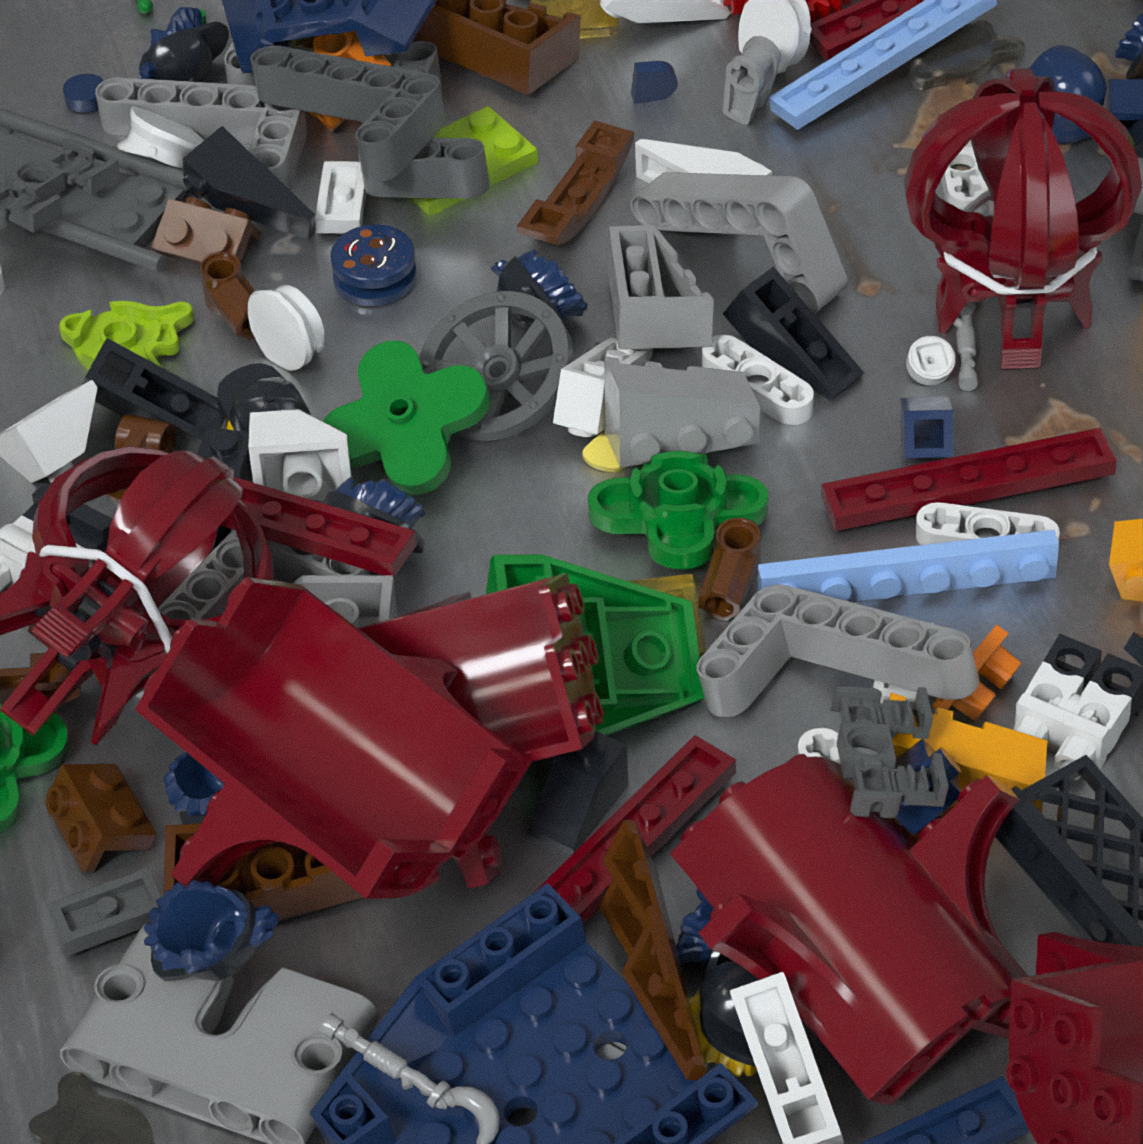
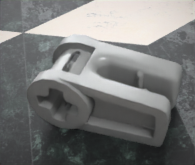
[722,36,781,125]

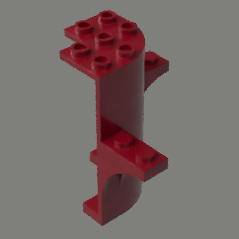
[358,573,604,889]
[135,577,531,899]
[670,754,1029,1106]
[1006,932,1143,1144]

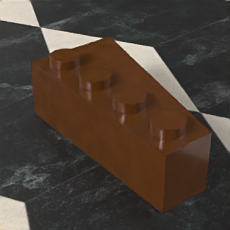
[413,0,581,95]
[163,823,363,921]

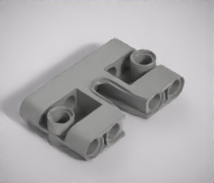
[60,924,379,1144]

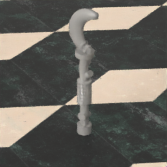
[953,301,978,391]
[320,1013,500,1144]

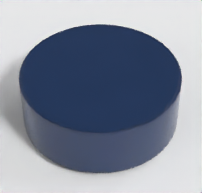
[63,74,104,113]

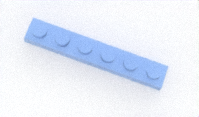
[768,0,998,130]
[758,530,1059,602]

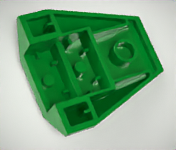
[486,554,705,736]

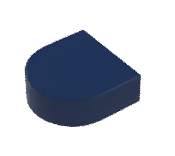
[631,61,678,104]

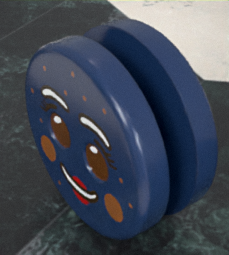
[330,224,417,307]

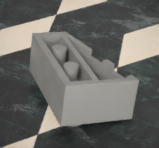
[608,225,714,351]
[604,357,760,468]

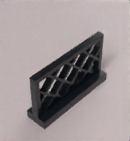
[995,755,1143,946]

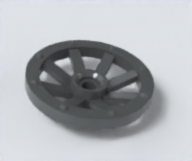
[419,291,574,441]

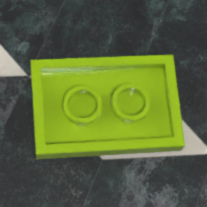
[411,106,539,216]

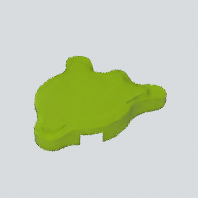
[59,300,194,370]

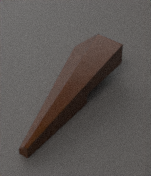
[599,819,708,1081]

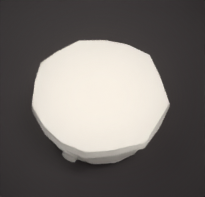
[738,0,812,74]
[117,106,204,169]
[248,285,325,371]

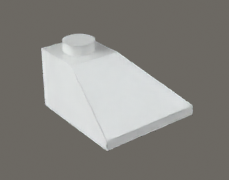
[0,380,97,483]
[248,409,352,501]

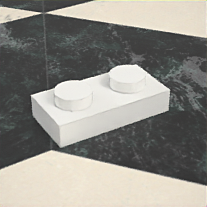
[315,161,367,234]

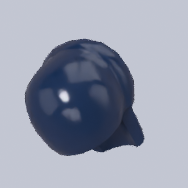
[1029,45,1107,144]

